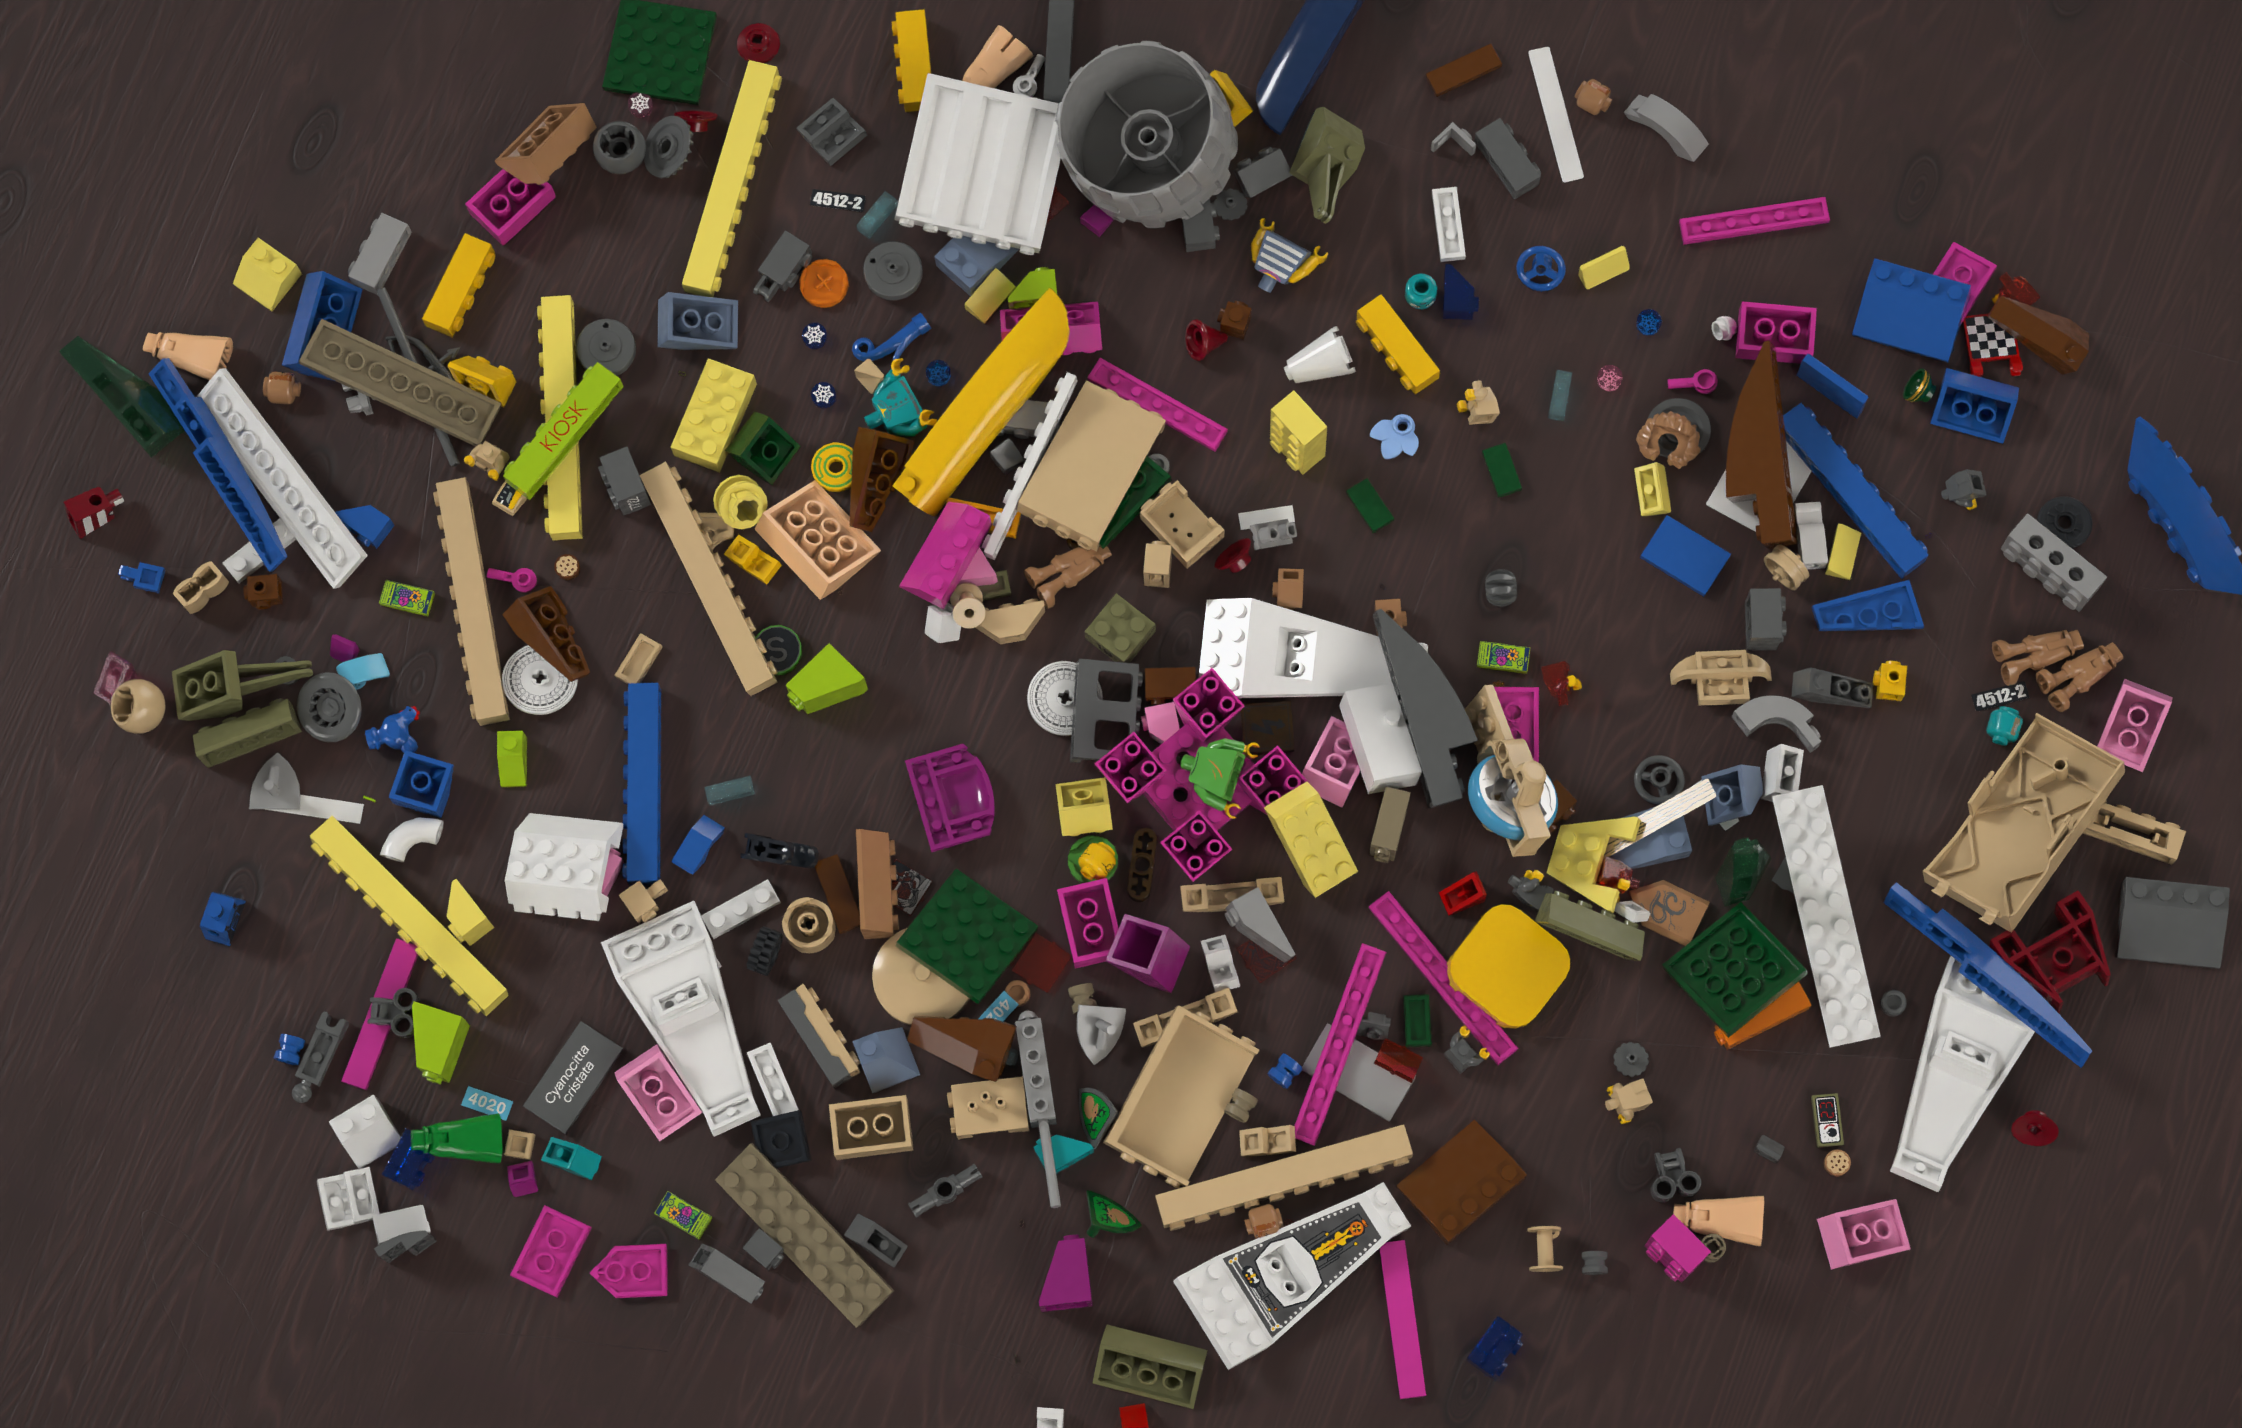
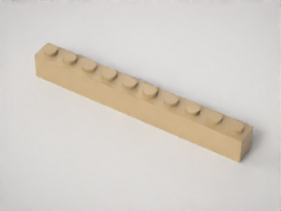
[639,462,778,696]
[433,477,510,726]
[1155,1125,1413,1231]

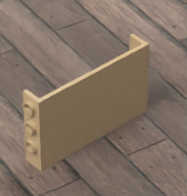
[1017,380,1166,552]
[1103,1005,1259,1189]

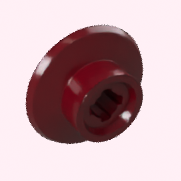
[737,23,780,63]
[674,110,718,132]
[1214,538,1252,573]
[2011,1110,2059,1146]

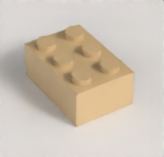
[829,1095,913,1160]

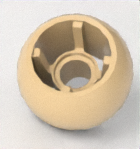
[111,679,165,734]

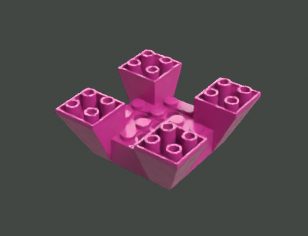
[1095,668,1310,882]

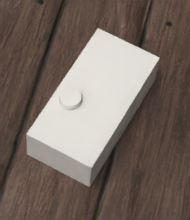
[1339,683,1422,794]

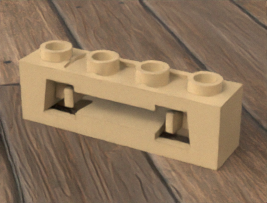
[2083,800,2186,865]

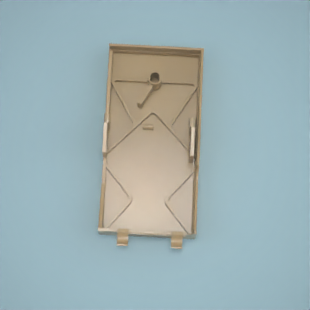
[1923,713,2125,933]

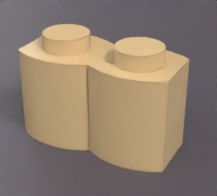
[173,561,229,614]

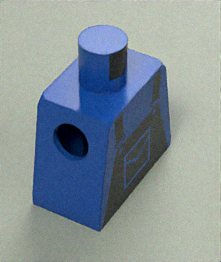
[200,892,246,946]

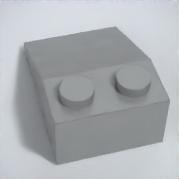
[1225,887,1296,963]

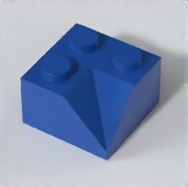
[389,750,454,818]

